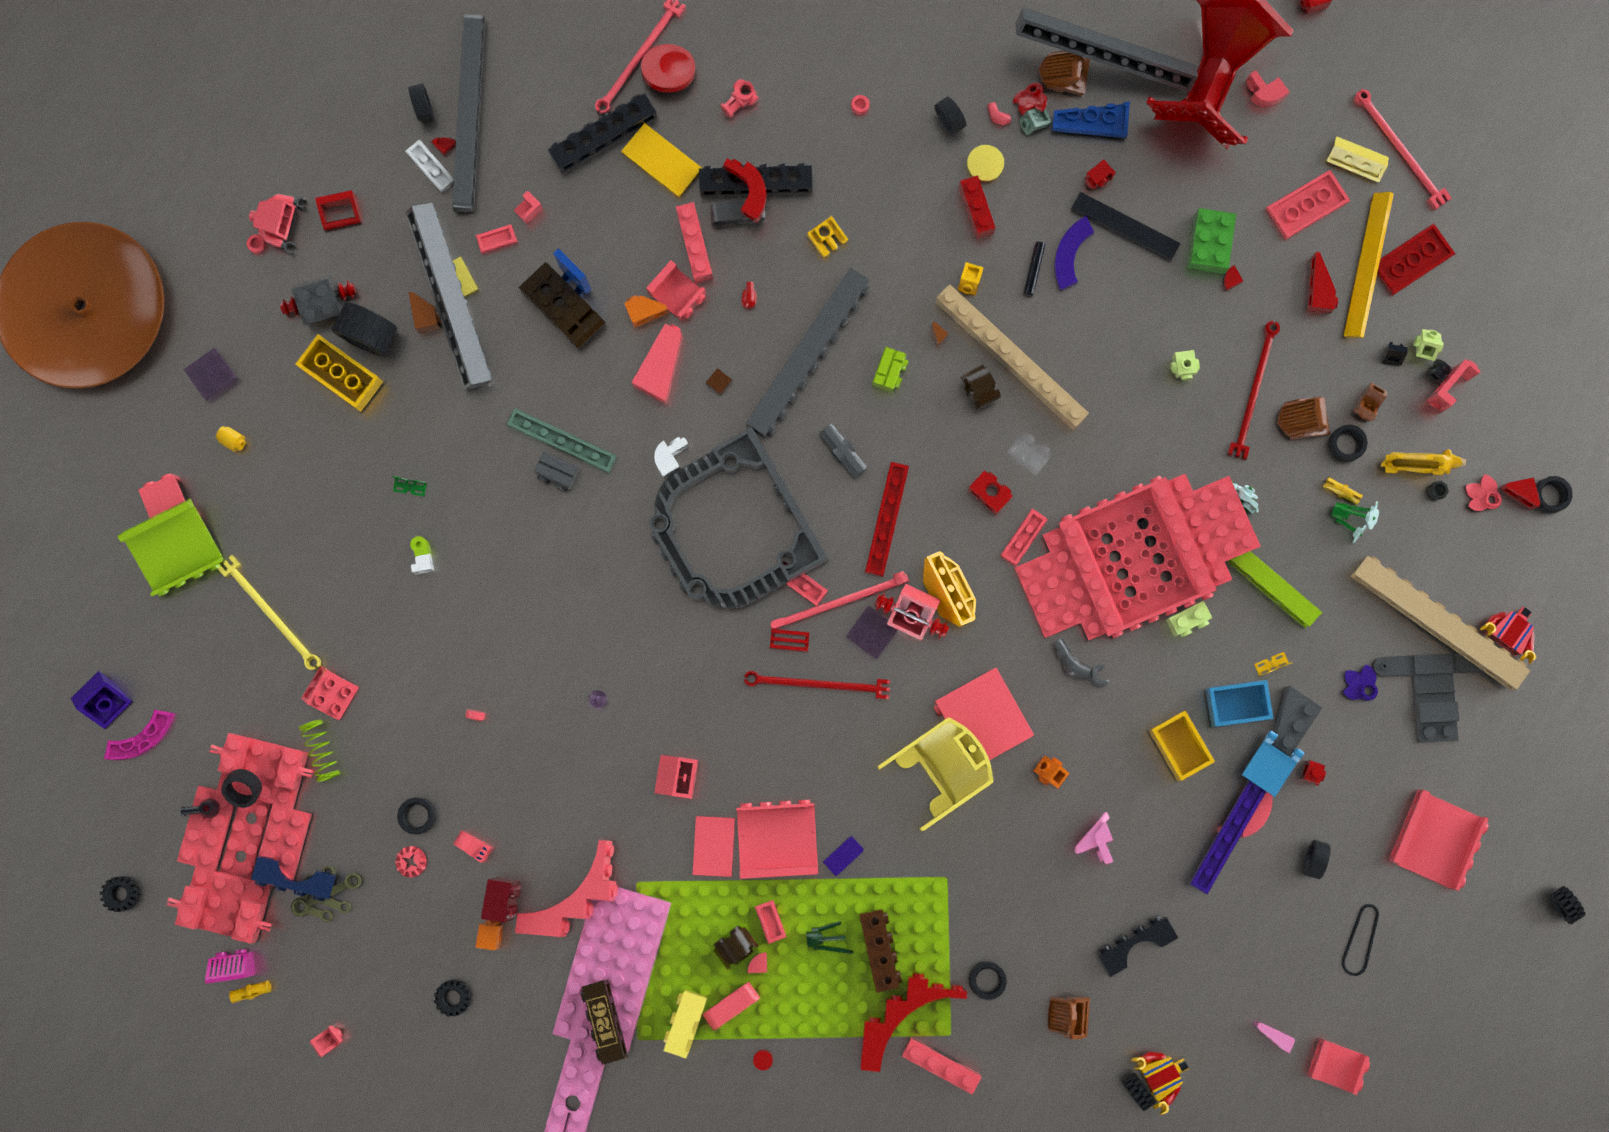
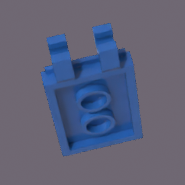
[553,248,592,297]

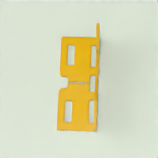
[1254,652,1293,676]

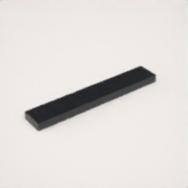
[1071,192,1181,261]

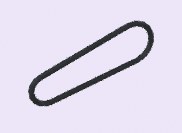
[1342,904,1379,976]

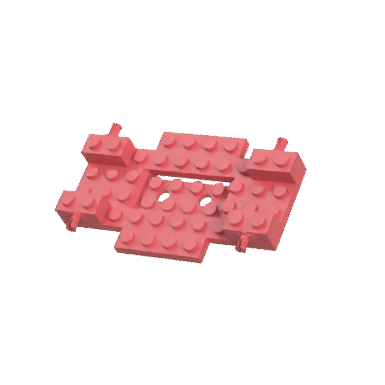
[167,733,314,944]

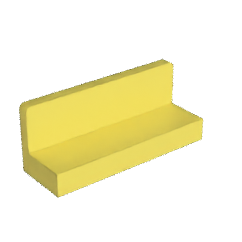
[1327,137,1389,182]

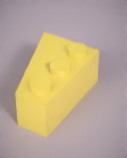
[663,989,708,1058]

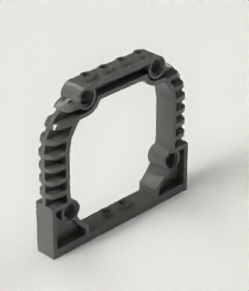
[649,427,828,609]

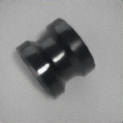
[1427,359,1452,383]

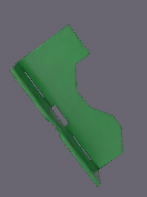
[392,476,427,496]

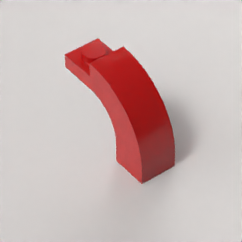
[723,158,766,223]

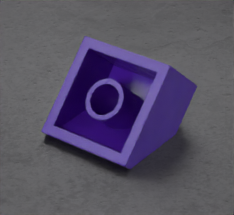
[71,671,132,729]

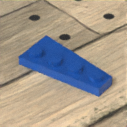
[1052,101,1130,138]

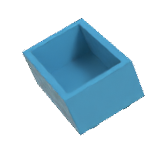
[1205,680,1274,728]

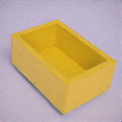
[1148,710,1215,781]

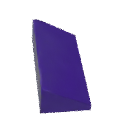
[823,836,864,876]

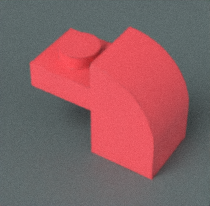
[1246,70,1290,107]

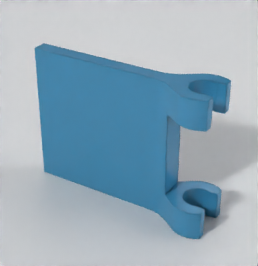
[1241,731,1304,797]

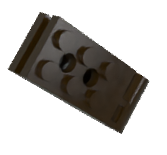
[518,262,606,349]

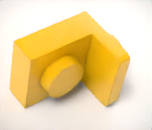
[958,262,984,295]

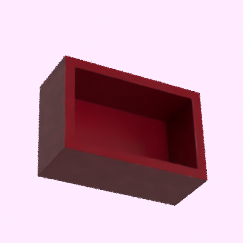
[481,877,522,923]

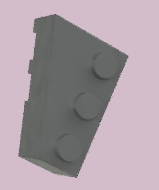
[1272,686,1322,756]

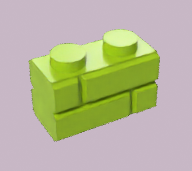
[872,347,909,393]

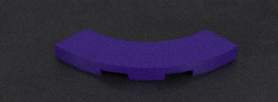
[1054,216,1094,291]

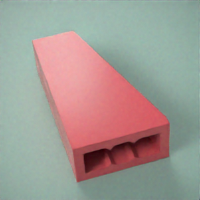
[632,324,683,404]

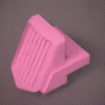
[1075,812,1114,865]

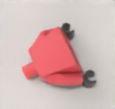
[249,194,307,254]

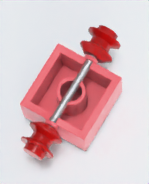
[874,584,949,640]

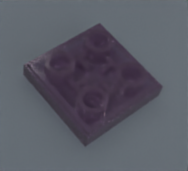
[183,348,237,401]
[846,606,898,660]

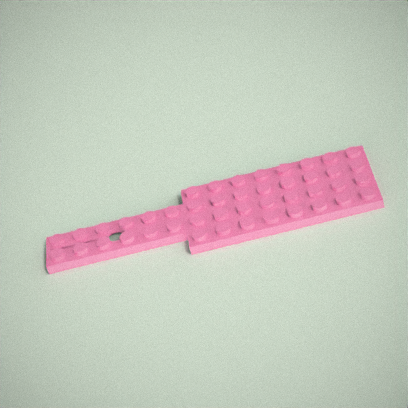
[544,887,671,1132]

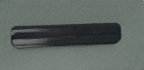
[1024,241,1046,296]

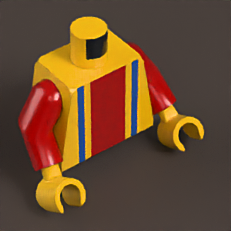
[1131,1052,1189,1115]

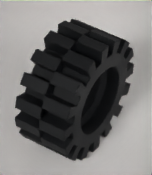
[100,876,140,912]
[1549,886,1586,925]
[434,980,472,1017]
[1122,1073,1156,1112]

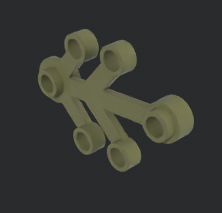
[291,866,362,922]

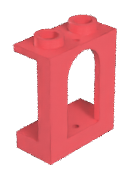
[1426,359,1481,413]

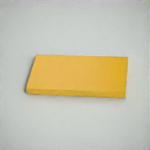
[621,123,702,198]

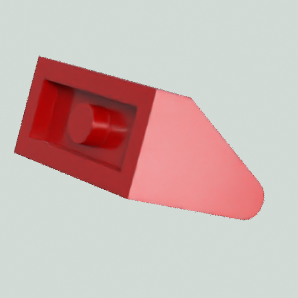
[315,190,361,231]

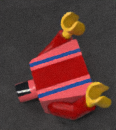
[1480,607,1536,665]

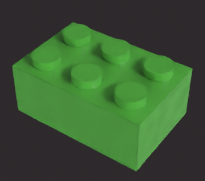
[1187,208,1236,274]

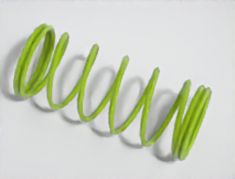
[299,719,341,782]

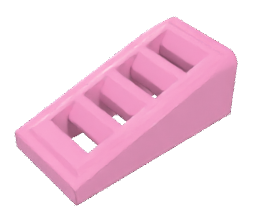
[1253,1021,1295,1054]

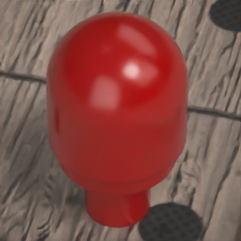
[741,282,757,309]

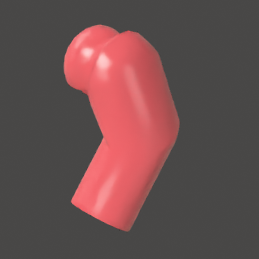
[987,102,1011,125]

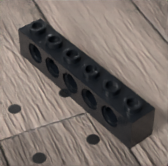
[548,93,658,174]
[699,163,813,196]

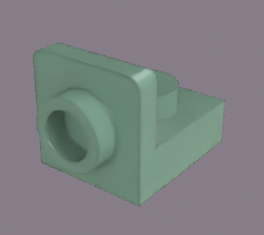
[1019,108,1053,136]

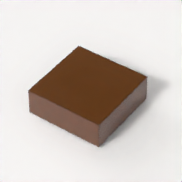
[706,368,732,395]

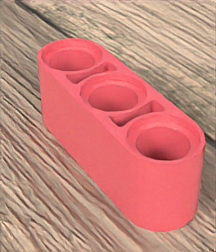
[702,982,760,1031]

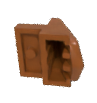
[1038,51,1090,96]
[1277,397,1330,440]
[1048,997,1090,1039]

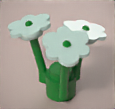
[1332,501,1379,543]

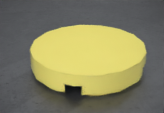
[967,145,1004,183]

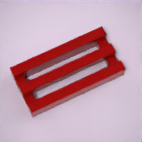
[770,629,810,652]

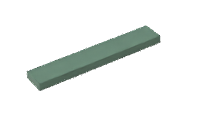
[506,408,617,474]

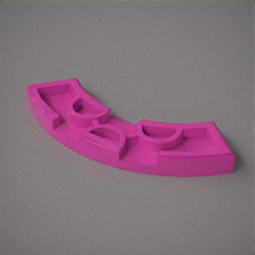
[104,710,175,760]

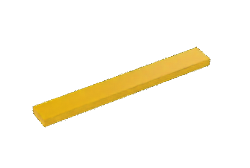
[1344,192,1394,338]

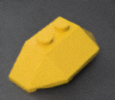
[923,551,976,627]

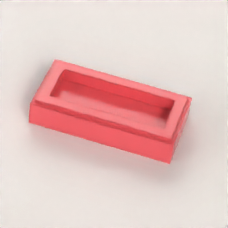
[476,224,518,254]
[755,900,787,944]

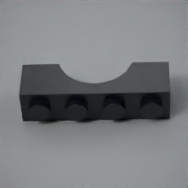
[1096,915,1178,977]

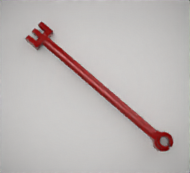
[1227,321,1280,460]
[744,671,890,699]

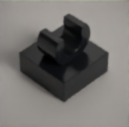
[1383,342,1408,366]

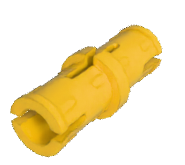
[1323,477,1363,505]
[229,980,271,1003]

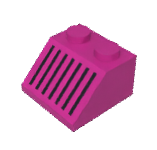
[205,949,255,984]

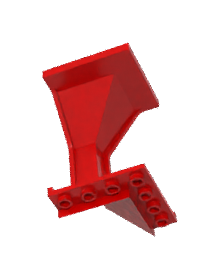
[1146,0,1294,150]

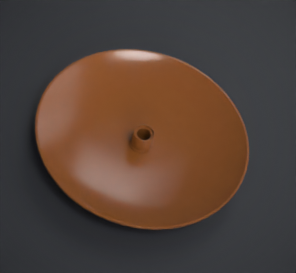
[0,222,164,388]

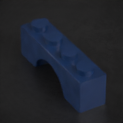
[251,855,336,901]

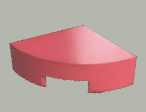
[748,952,767,973]

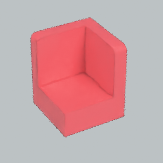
[514,191,543,224]

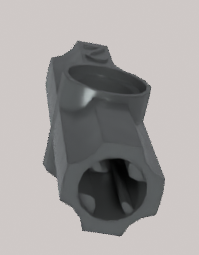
[819,423,867,478]

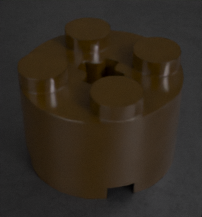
[960,364,1001,410]
[713,926,759,970]

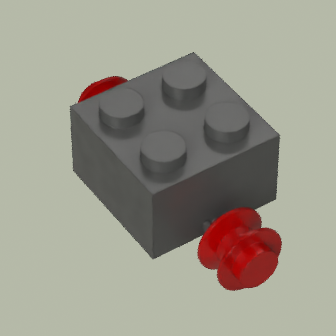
[280,275,357,325]

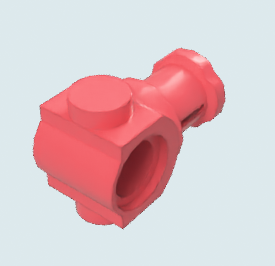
[720,79,759,117]

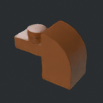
[1353,382,1388,422]

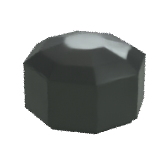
[1428,481,1449,500]

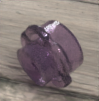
[588,690,607,708]

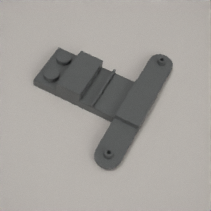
[1373,653,1483,743]

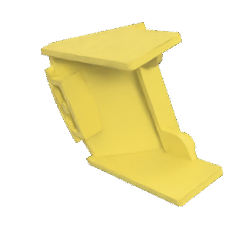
[877,717,993,832]

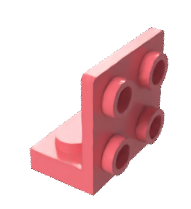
[301,666,358,720]

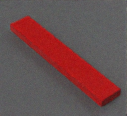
[865,462,909,577]

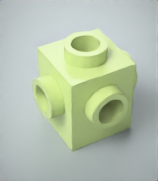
[1413,329,1444,361]
[1171,350,1200,381]

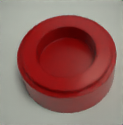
[753,1050,773,1071]

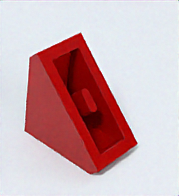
[1500,477,1540,509]

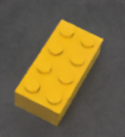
[295,334,383,412]

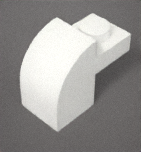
[654,437,689,479]

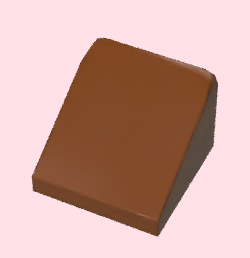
[931,322,948,348]

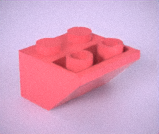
[654,755,699,799]

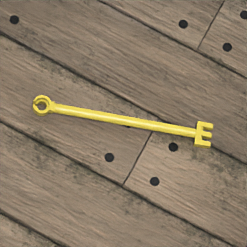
[217,555,321,670]

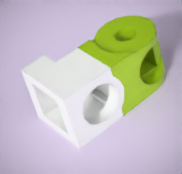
[410,536,434,575]

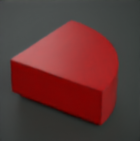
[431,137,456,156]
[1224,265,1243,291]

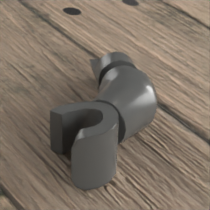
[1054,638,1110,688]

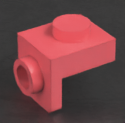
[309,1025,343,1058]

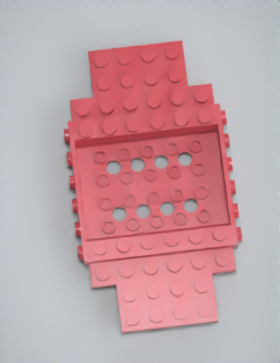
[1015,474,1261,641]

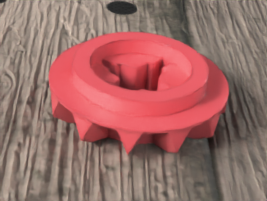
[395,846,427,878]

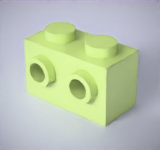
[1166,601,1213,637]

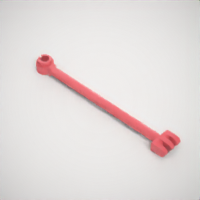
[595,0,686,115]
[1354,89,1451,210]
[771,571,909,629]

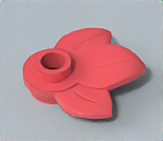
[1466,474,1502,511]

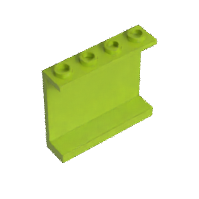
[117,499,224,596]

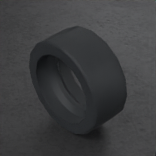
[408,83,433,122]
[934,96,966,135]
[1328,424,1368,462]
[1536,476,1573,513]
[221,769,262,808]
[397,797,436,835]
[1303,840,1331,879]
[969,961,1007,1000]

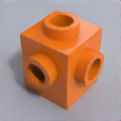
[1034,756,1069,789]

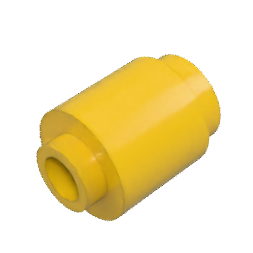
[215,426,246,452]

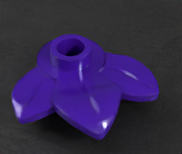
[1343,664,1378,701]

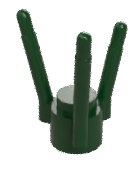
[806,921,853,954]

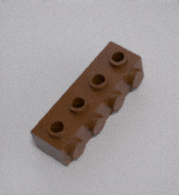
[859,909,902,993]

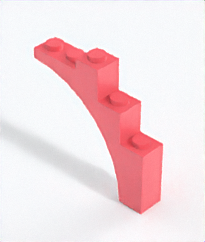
[515,840,618,937]

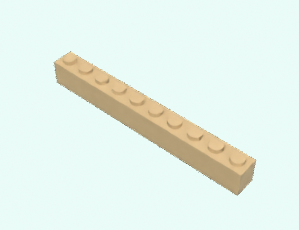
[935,284,1089,431]
[1351,556,1530,691]

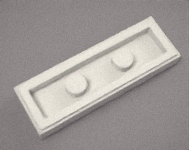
[405,140,454,194]

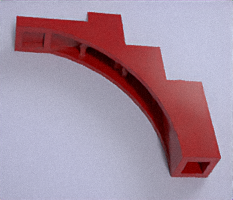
[860,973,967,1072]

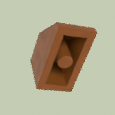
[408,292,441,333]

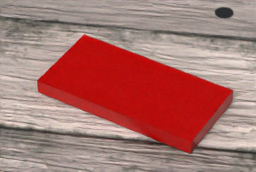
[1377,223,1456,296]

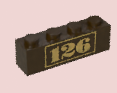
[581,979,629,1065]

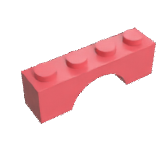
[676,202,713,284]
[901,1036,982,1095]

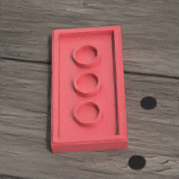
[1266,170,1350,240]

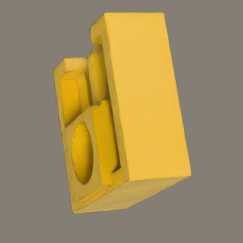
[807,216,849,259]

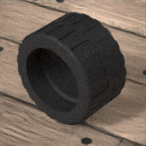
[332,302,397,356]

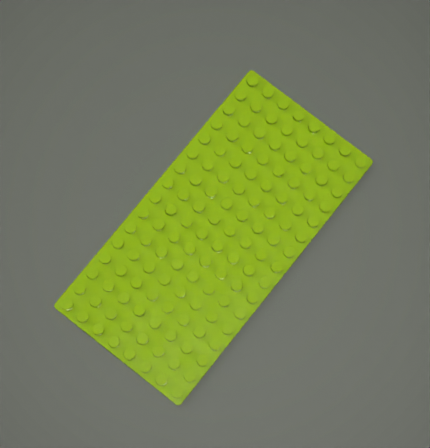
[636,877,951,1041]

